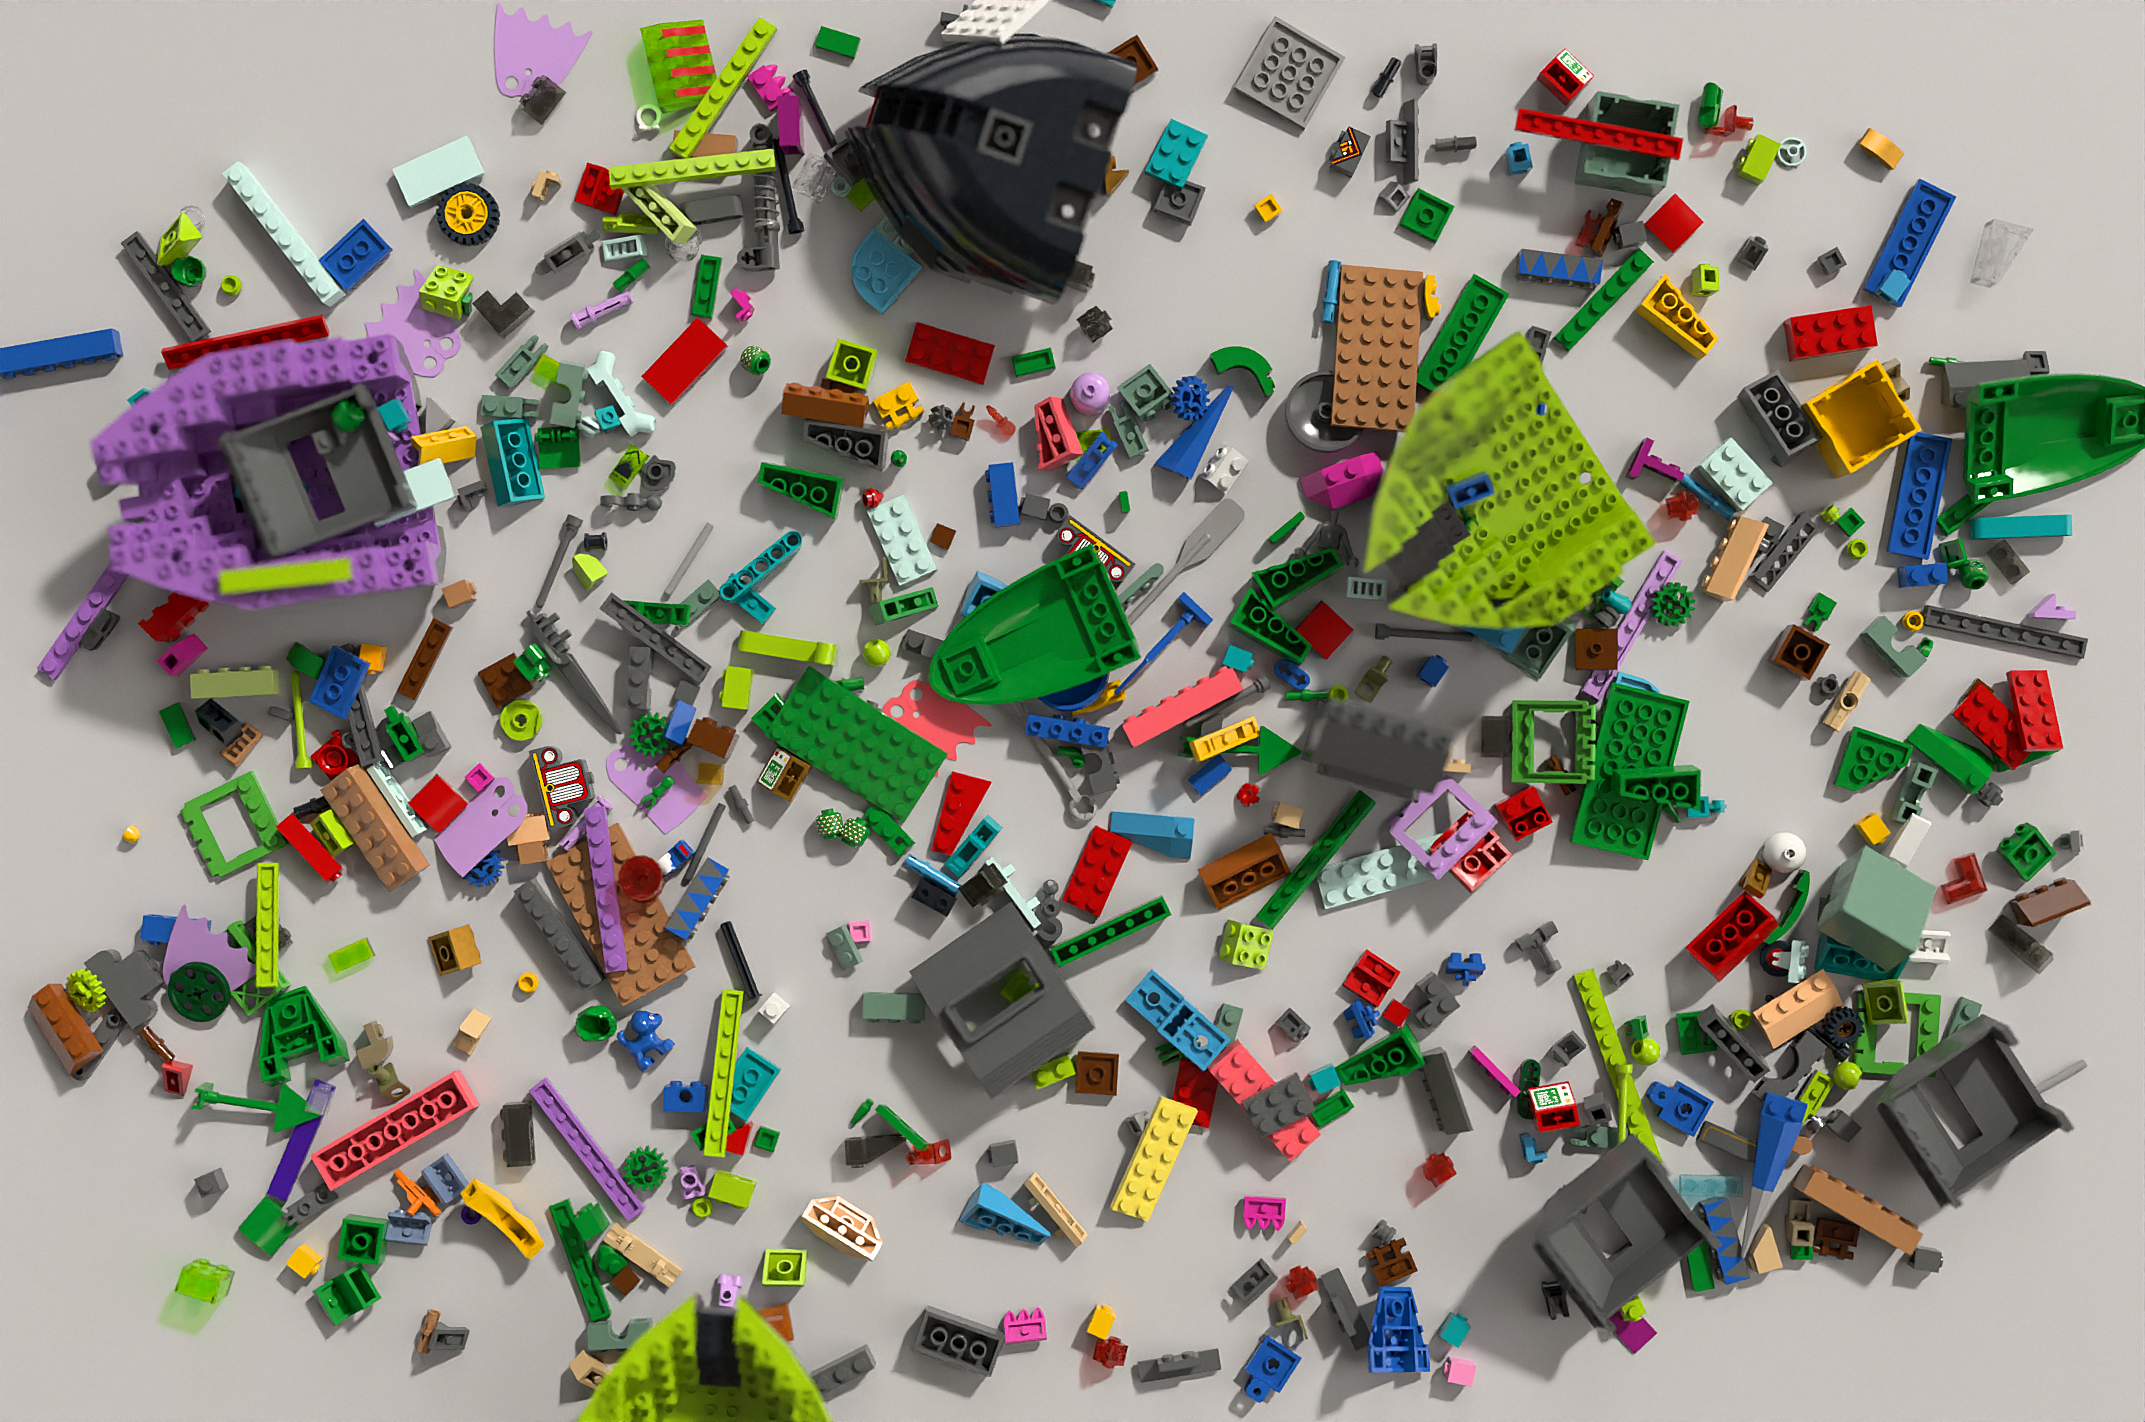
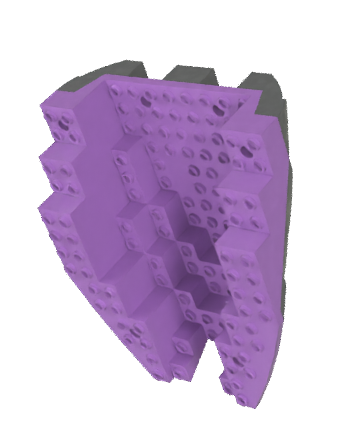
[90,334,446,610]

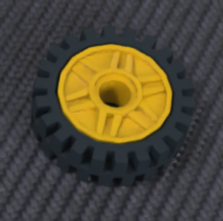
[436,183,500,246]

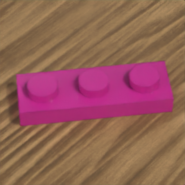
[1469,1045,1521,1097]

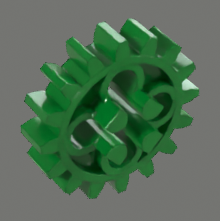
[1650,582,1695,627]
[628,712,670,756]
[623,1145,669,1192]

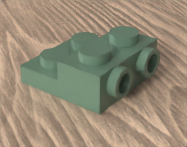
[1117,364,1174,423]

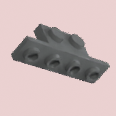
[1386,99,1419,185]
[1320,1268,1371,1351]
[1137,1348,1221,1383]

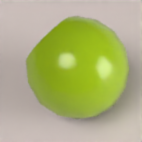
[863,639,891,667]
[1631,1038,1660,1066]
[1833,1062,1862,1090]

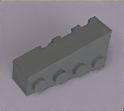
[802,418,890,471]

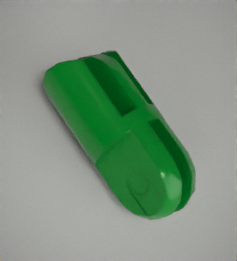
[1698,82,1723,130]
[1155,1037,1201,1067]

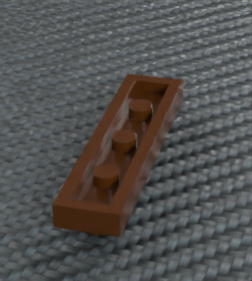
[396,618,453,701]

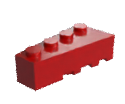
[138,591,210,643]

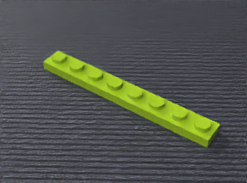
[669,17,777,159]
[609,149,776,189]
[704,989,744,1157]

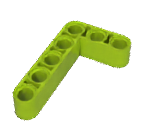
[737,630,840,666]

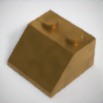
[428,924,481,976]

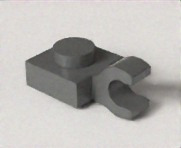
[1757,517,1785,555]

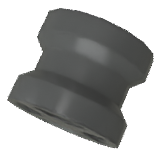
[1593,603,1620,629]
[1371,1219,1396,1246]

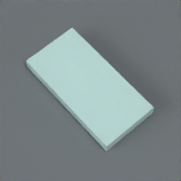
[392,135,485,208]
[374,458,456,527]
[867,495,937,586]

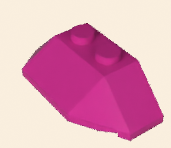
[1299,451,1383,510]

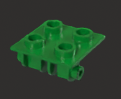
[535,426,581,469]

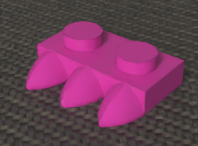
[747,65,794,112]
[1243,1195,1286,1231]
[1004,1307,1047,1345]

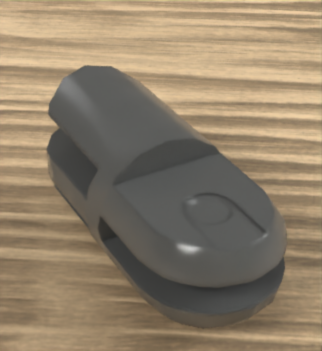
[81,608,120,651]

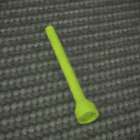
[291,671,312,769]
[1615,1062,1632,1144]

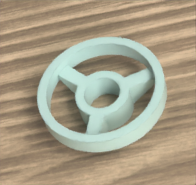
[1777,137,1806,167]

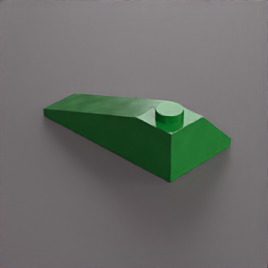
[1906,724,1995,794]
[1334,1024,1425,1086]

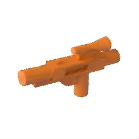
[393,1169,442,1217]

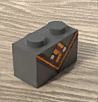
[1329,126,1371,178]

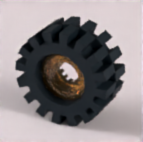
[1822,1006,1864,1047]

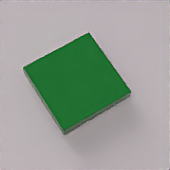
[1399,188,1455,244]

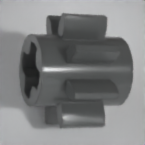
[928,404,954,431]
[1977,782,2004,808]

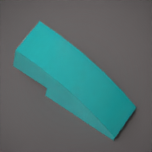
[944,814,1003,877]

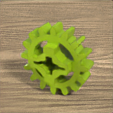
[66,968,107,1013]

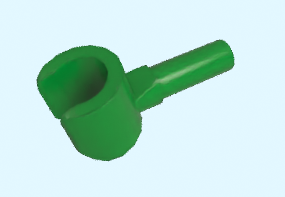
[1458,507,1479,531]

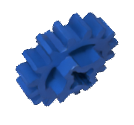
[1170,376,1210,421]
[463,850,505,887]

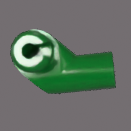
[1058,746,1085,768]

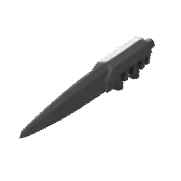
[526,608,622,734]

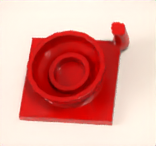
[310,730,360,781]

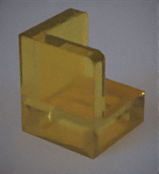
[696,763,725,785]

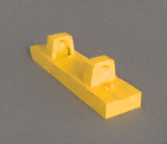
[1189,716,1260,762]

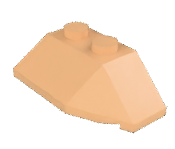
[801,1196,882,1261]

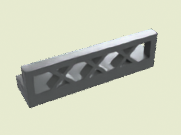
[1748,511,1820,592]

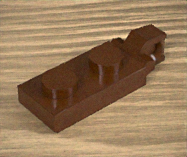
[1590,198,1624,257]

